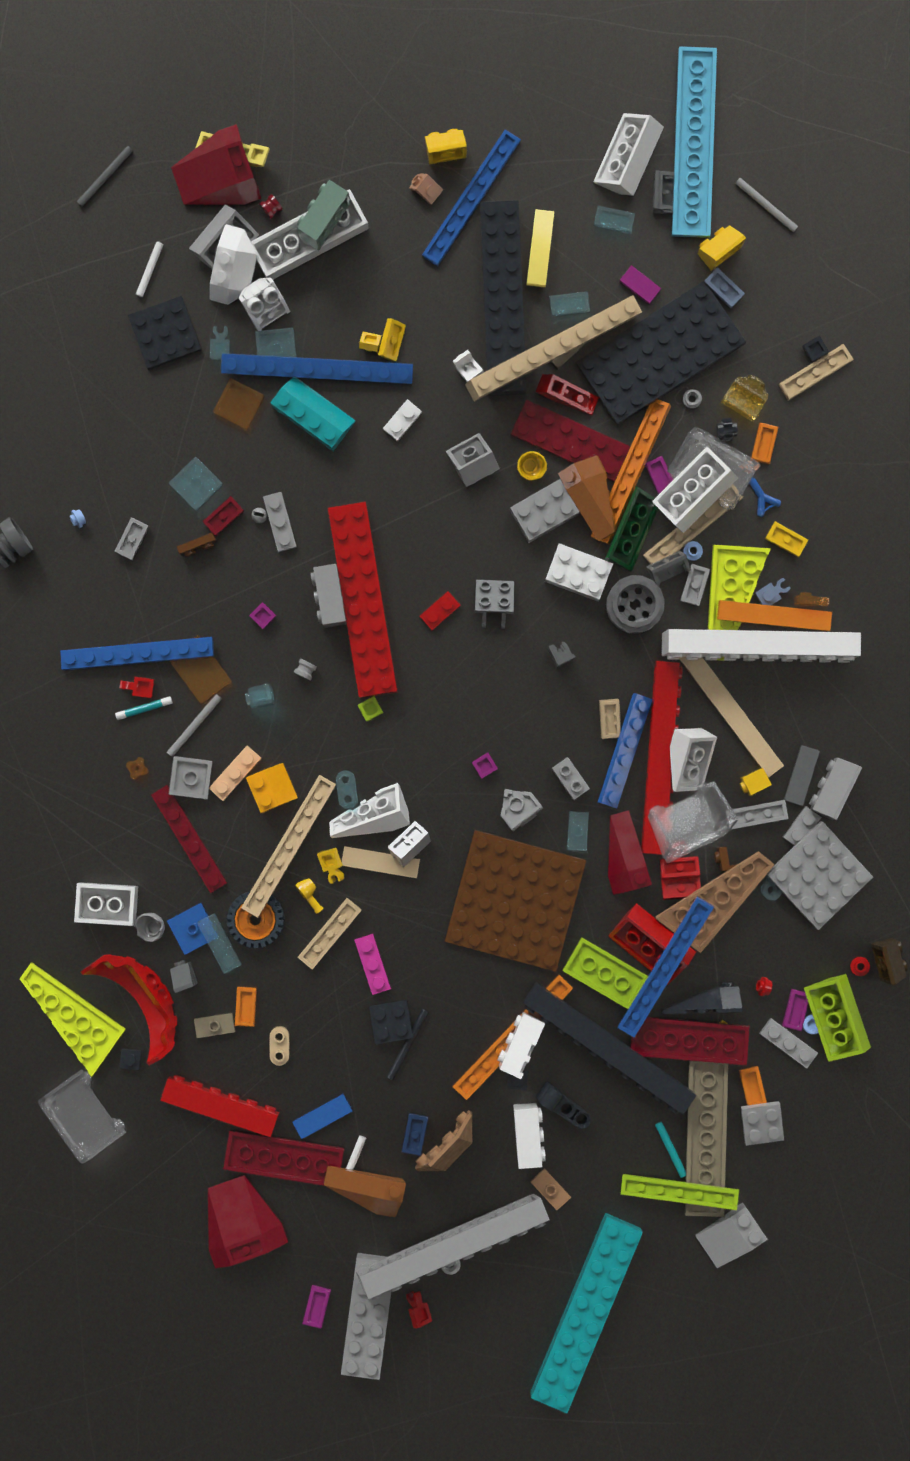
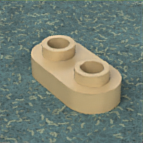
[270,1026,290,1066]

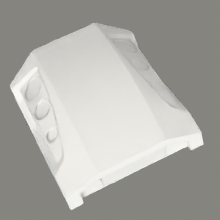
[239,277,290,332]

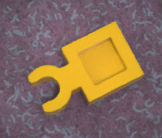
[317,848,344,884]

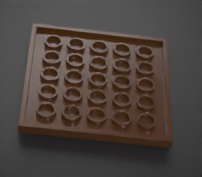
[445,830,586,972]

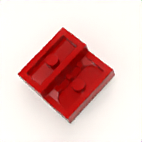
[660,856,701,900]

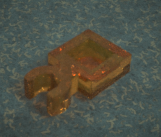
[794,592,830,606]

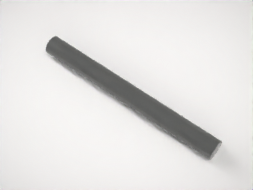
[77,146,133,207]

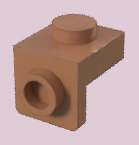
[409,173,443,204]

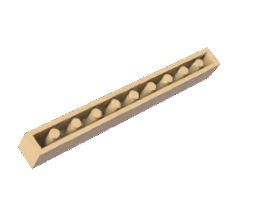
[465,295,642,401]

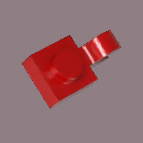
[120,677,155,698]
[406,1291,432,1328]

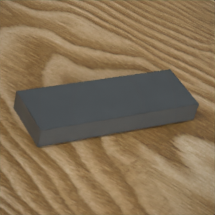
[784,745,820,806]

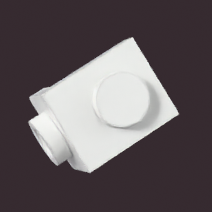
[453,350,484,382]

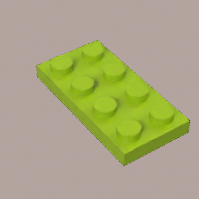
[562,937,648,1009]

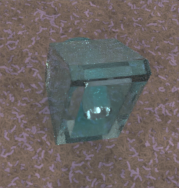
[245,684,275,708]

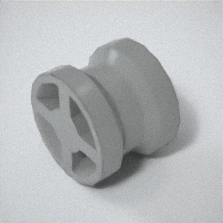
[294,658,317,681]

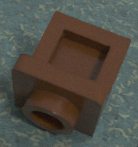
[714,847,738,872]

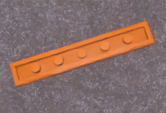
[717,600,832,631]

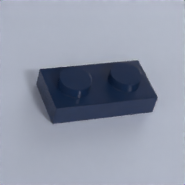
[402,1113,428,1156]

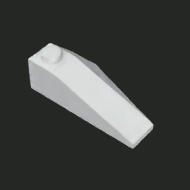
[329,783,410,838]

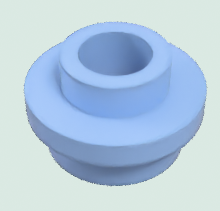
[69,510,86,528]
[683,541,703,561]

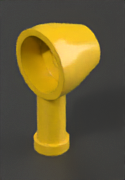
[295,878,323,914]

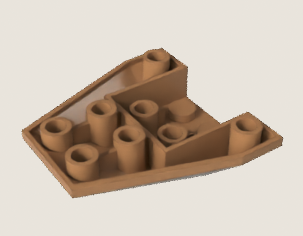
[415,1110,472,1171]

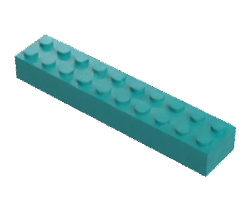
[530,1213,643,1413]

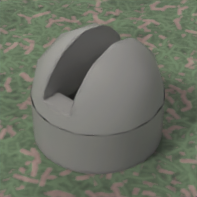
[251,508,267,523]

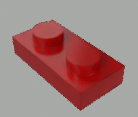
[420,591,461,631]

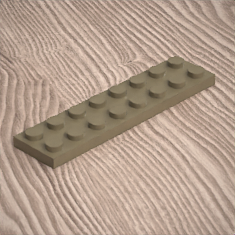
[685,1060,728,1217]

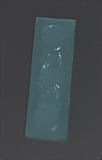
[197,913,241,973]

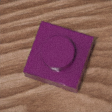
[249,602,276,630]
[472,753,498,779]

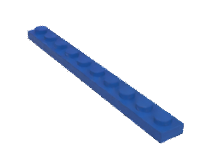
[221,353,413,384]

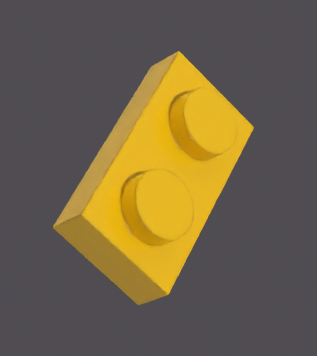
[378,318,406,361]
[765,521,808,557]

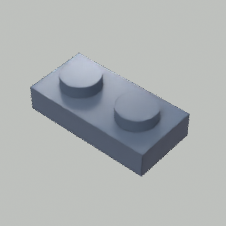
[704,267,745,309]

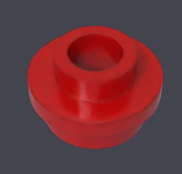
[850,957,870,976]
[756,977,772,996]

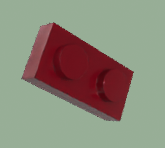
[203,496,244,536]

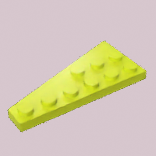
[708,545,771,661]
[20,963,126,1077]

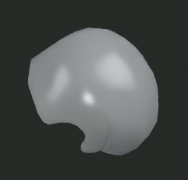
[134,913,165,942]

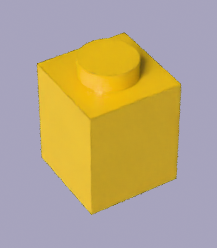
[739,768,772,795]

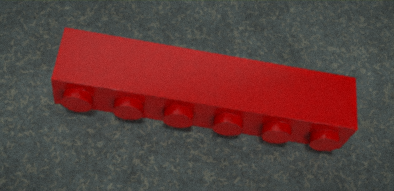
[160,1075,280,1137]

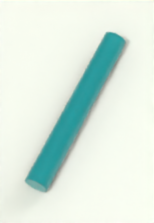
[655,1122,686,1178]

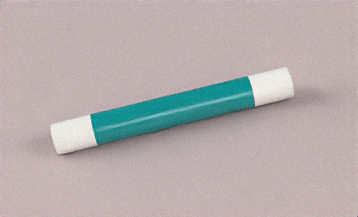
[115,696,173,720]

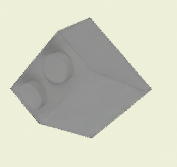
[446,433,500,487]

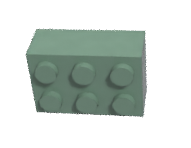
[297,180,351,251]

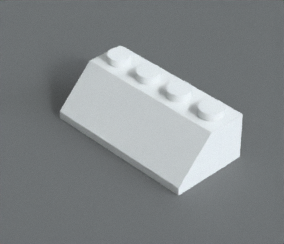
[593,113,664,196]

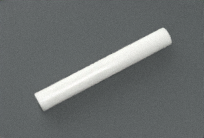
[136,242,163,297]
[346,1135,366,1170]

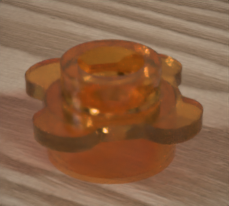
[126,757,148,779]

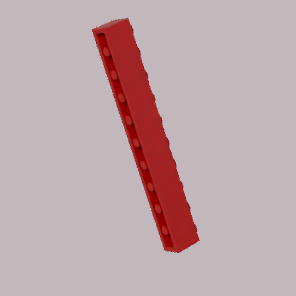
[641,661,683,855]

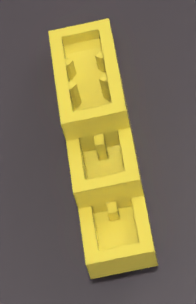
[527,209,554,287]

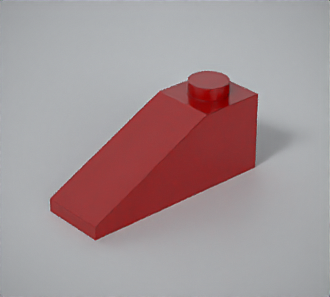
[536,374,599,415]

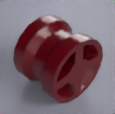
[259,194,283,219]

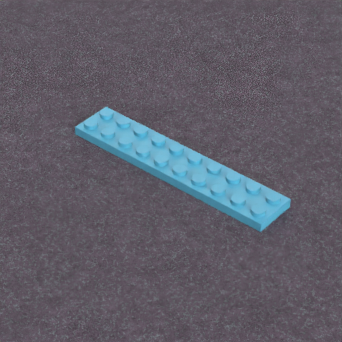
[672,47,717,238]

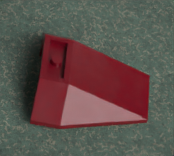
[171,124,262,205]
[208,1175,288,1268]

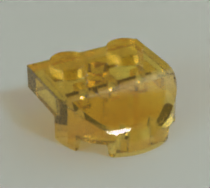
[721,375,768,422]

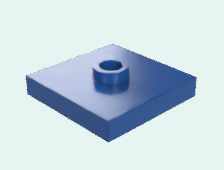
[167,903,219,955]

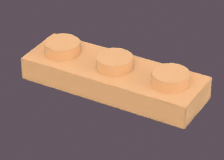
[209,745,262,801]

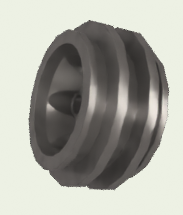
[606,575,664,633]

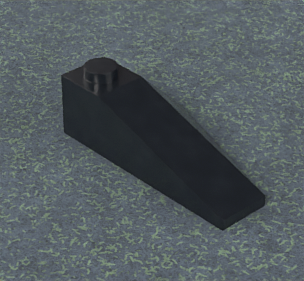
[661,982,743,1014]

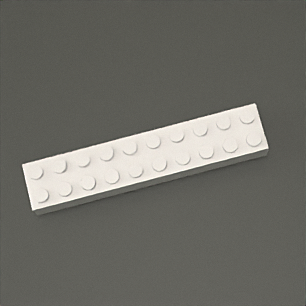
[662,629,861,663]

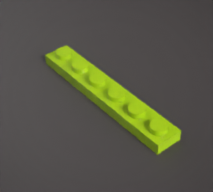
[621,1174,739,1210]

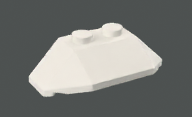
[210,224,258,305]

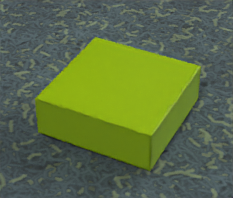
[358,696,383,722]

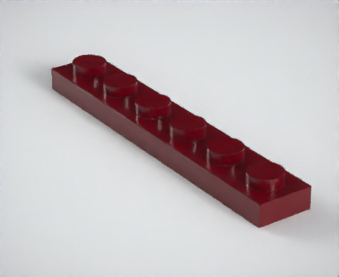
[151,785,227,893]

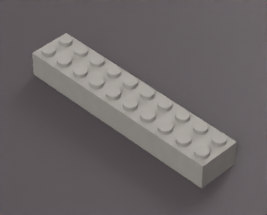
[356,1194,549,1300]

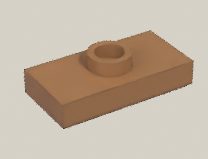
[530,1168,571,1210]

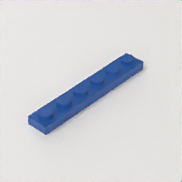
[598,693,653,809]

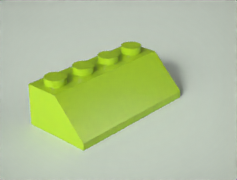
[804,974,871,1062]

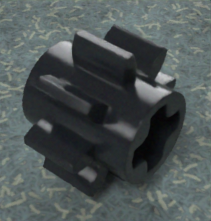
[716,418,738,442]

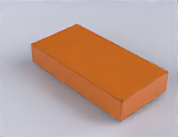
[751,423,778,465]
[235,987,257,1027]
[739,1066,767,1105]

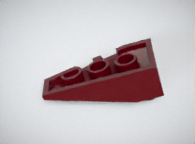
[608,810,652,895]

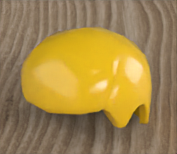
[517,451,547,480]

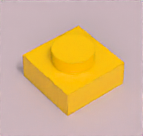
[359,332,382,352]

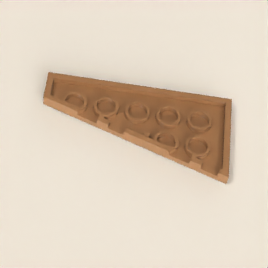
[655,851,774,953]

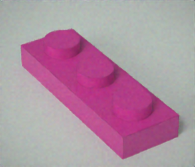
[355,934,391,995]

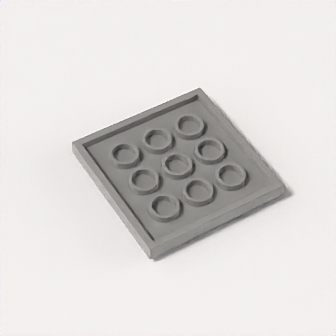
[766,821,873,930]

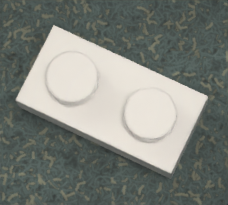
[383,399,422,442]

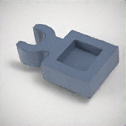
[754,578,791,605]

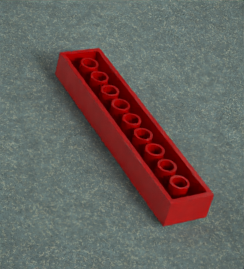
[328,502,398,698]

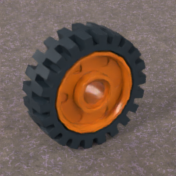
[227,891,285,948]

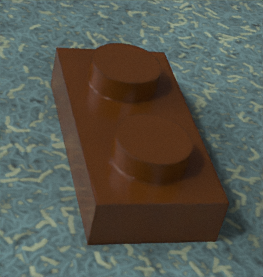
[177,533,217,557]

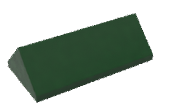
[605,487,658,571]

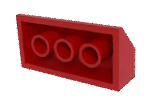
[609,903,696,985]

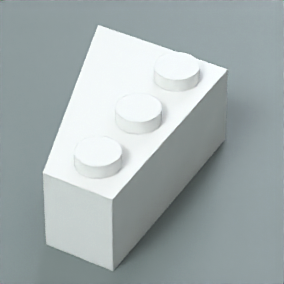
[497,1012,545,1079]

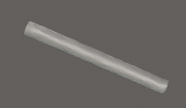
[735,178,798,232]
[167,694,222,757]

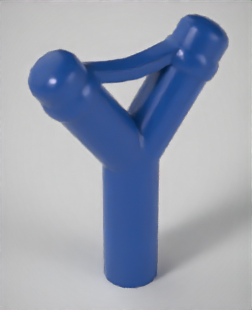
[748,478,781,517]

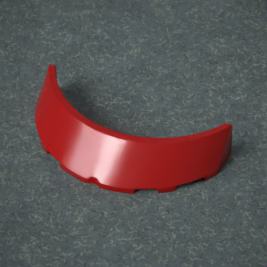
[81,954,177,1065]

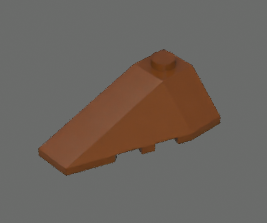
[558,455,616,541]
[324,1166,406,1217]

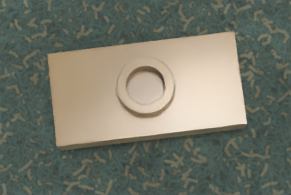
[599,699,621,739]

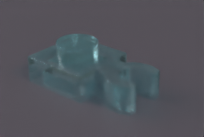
[210,326,230,360]

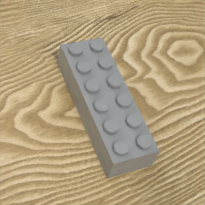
[341,1253,391,1380]

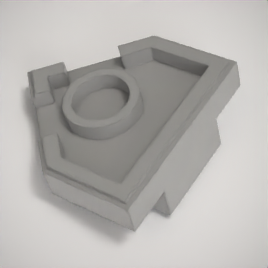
[501,789,543,831]

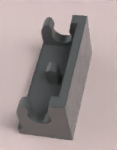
[652,170,674,214]
[646,551,691,586]
[547,642,575,668]

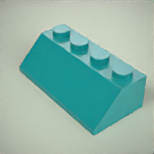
[270,377,356,452]

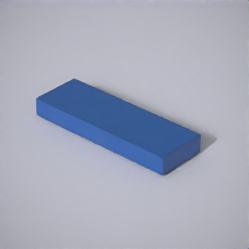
[292,1093,353,1139]

